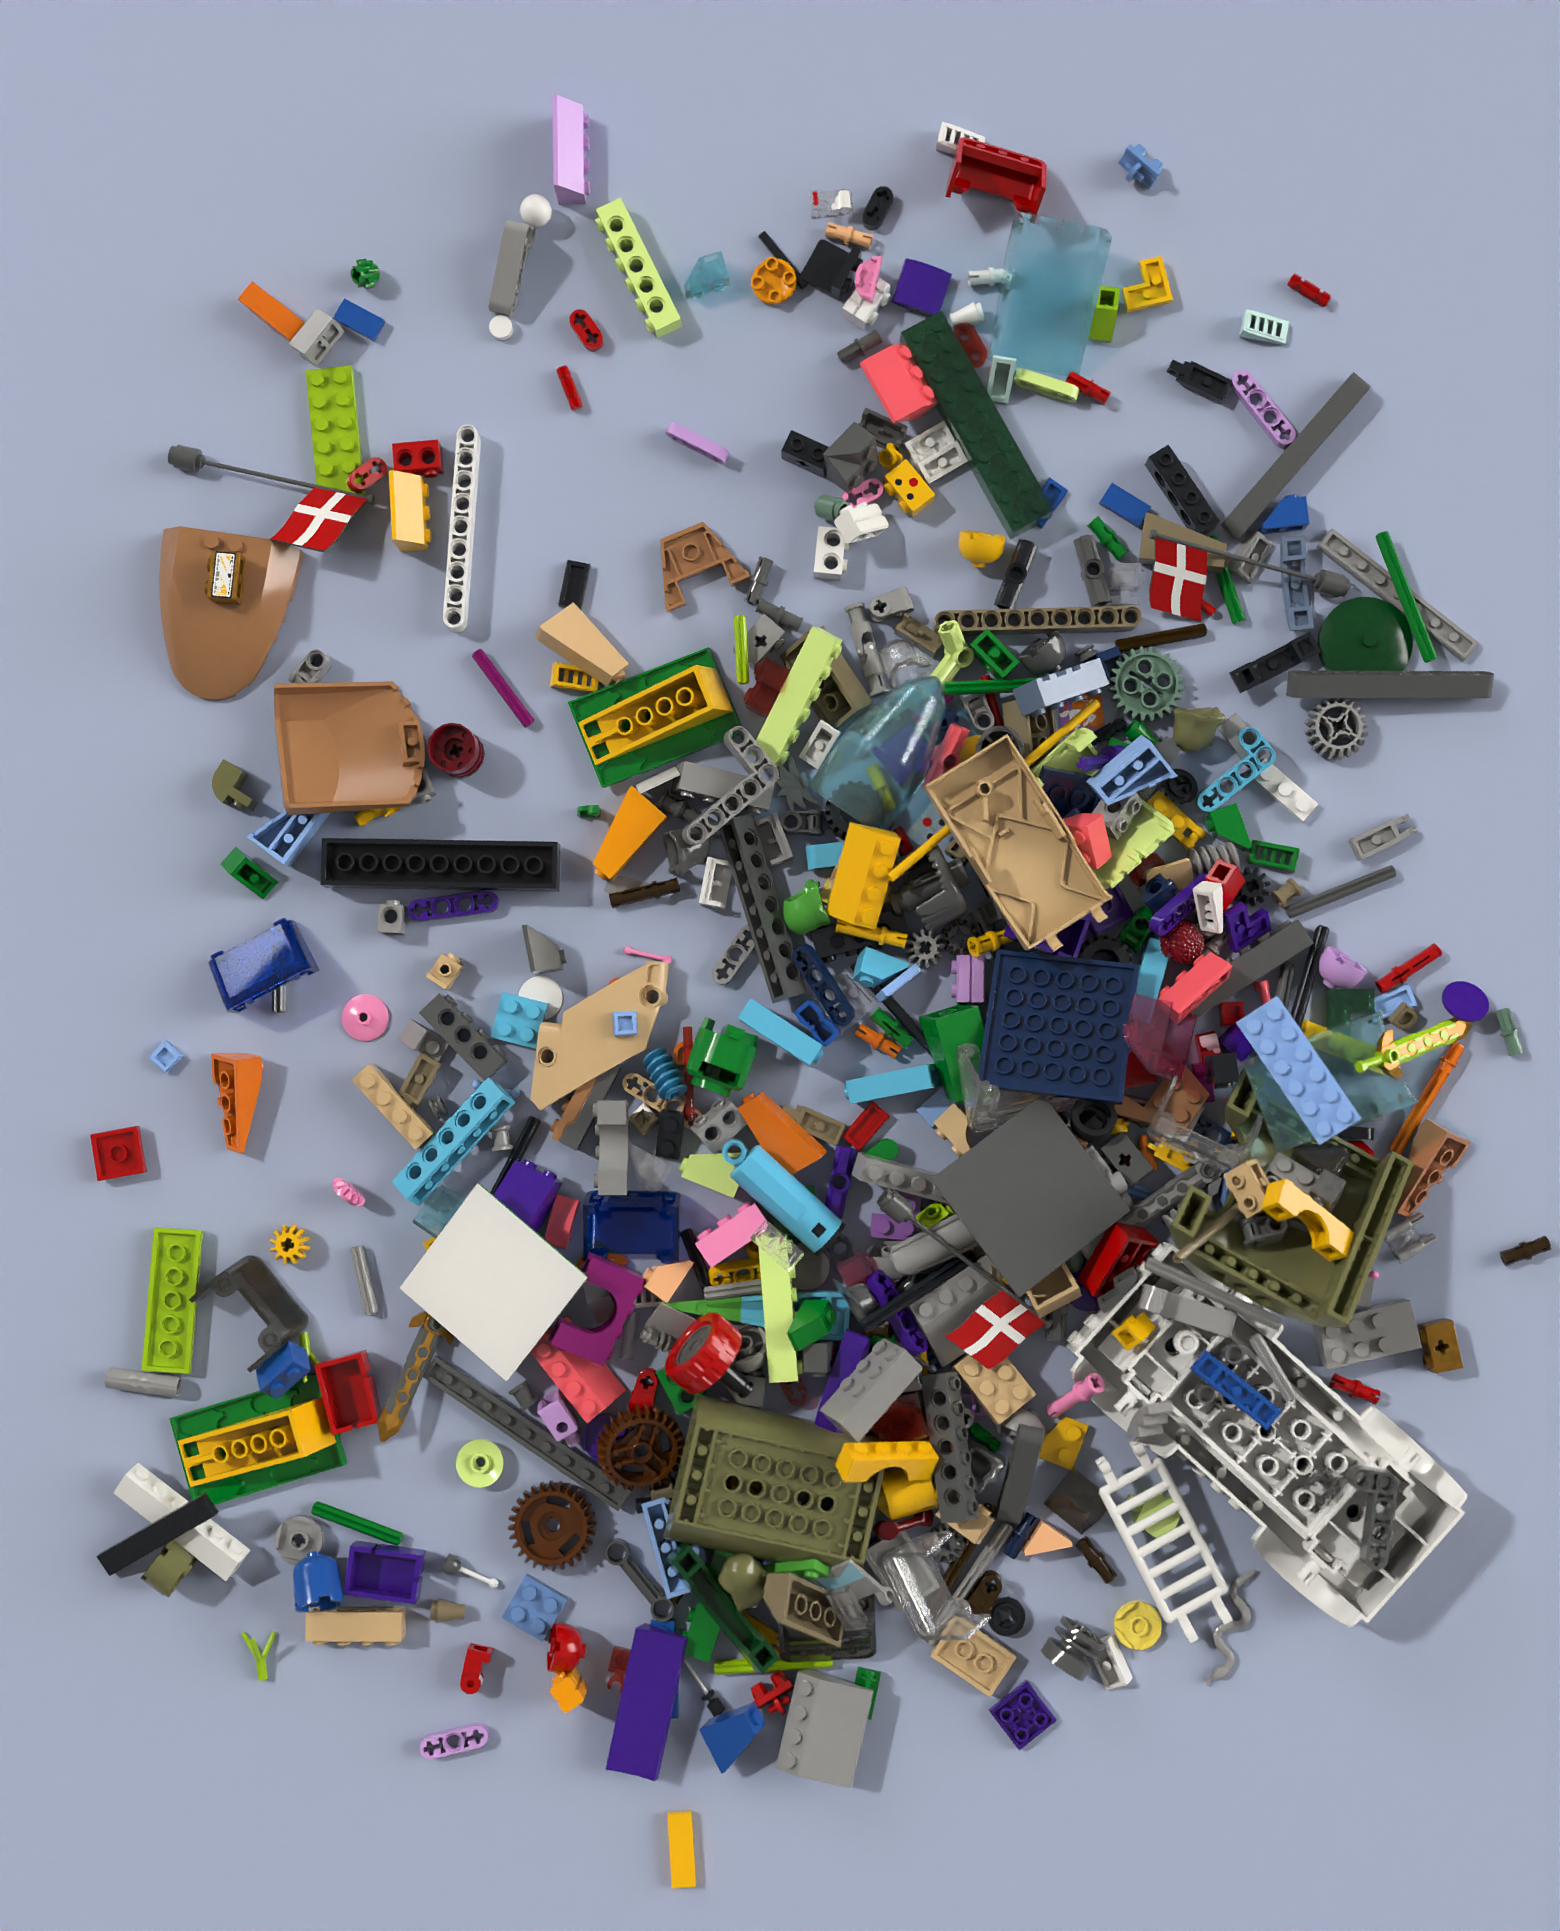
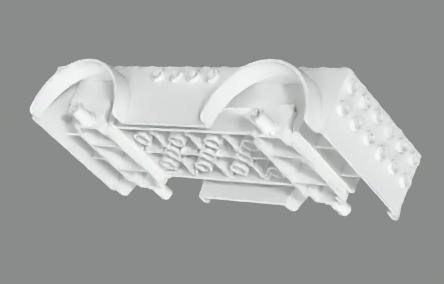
[1066,1241,1467,1627]

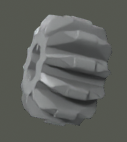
[905,929,945,969]

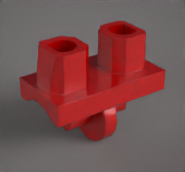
[750,1670,795,1716]

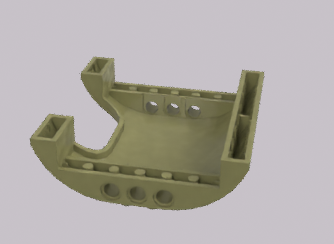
[1170,1068,1414,1327]

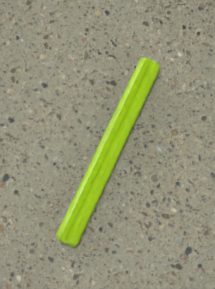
[714,1653,833,1675]

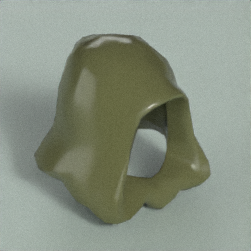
[1172,707,1226,753]
[718,1553,767,1612]

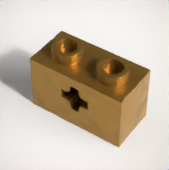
[1418,1318,1464,1374]

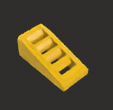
[549,662,599,693]

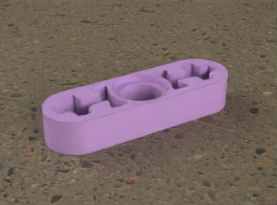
[665,422,730,465]
[419,1723,489,1760]

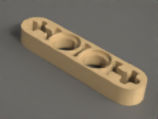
[622,1073,703,1130]

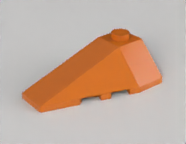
[211,1053,263,1153]

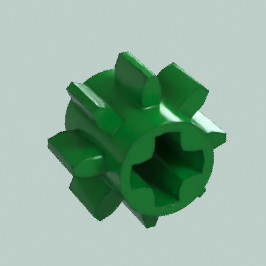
[351,258,380,289]

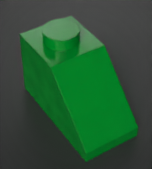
[1205,803,1252,851]
[220,847,278,899]
[787,1300,837,1351]

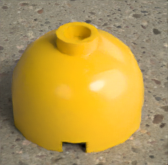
[958,530,1006,568]

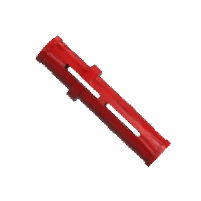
[1375,943,1442,994]

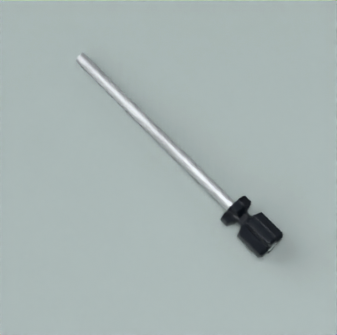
[652,1617,725,1717]

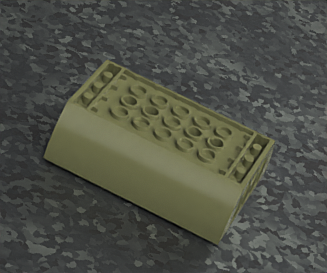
[663,1394,885,1568]

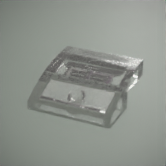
[813,966,879,1034]

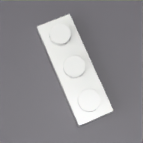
[1253,758,1318,822]

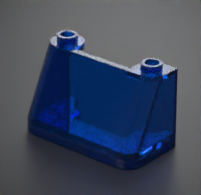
[208,918,320,1014]
[583,1190,681,1264]

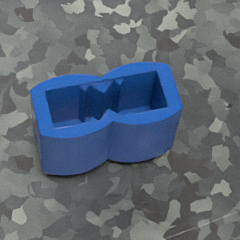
[795,999,841,1047]

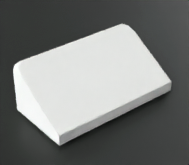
[1091,1634,1132,1690]

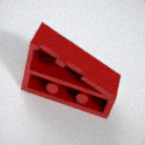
[1077,1222,1160,1297]

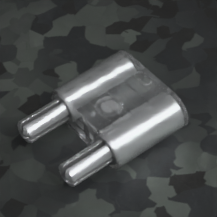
[1384,1212,1437,1264]

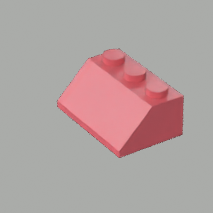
[859,344,938,423]
[1157,952,1233,1025]

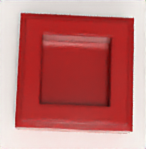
[1218,1001,1245,1026]

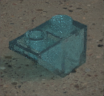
[684,251,730,299]

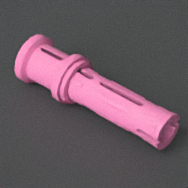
[1046,1372,1105,1418]

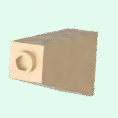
[535,602,629,686]

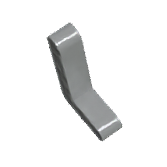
[682,726,779,846]

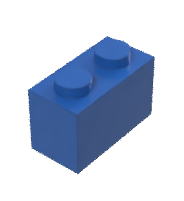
[256,1341,311,1400]

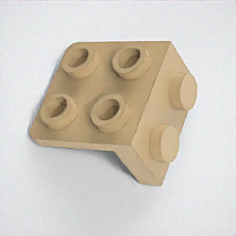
[1145,858,1197,914]

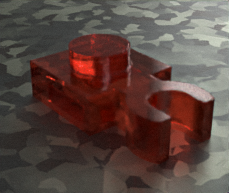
[607,1645,631,1692]

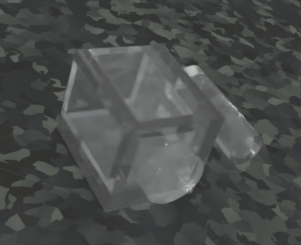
[1110,563,1145,605]

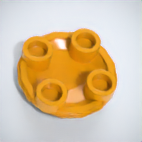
[751,257,797,305]

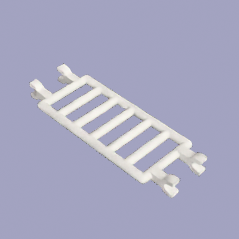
[1095,1438,1233,1643]

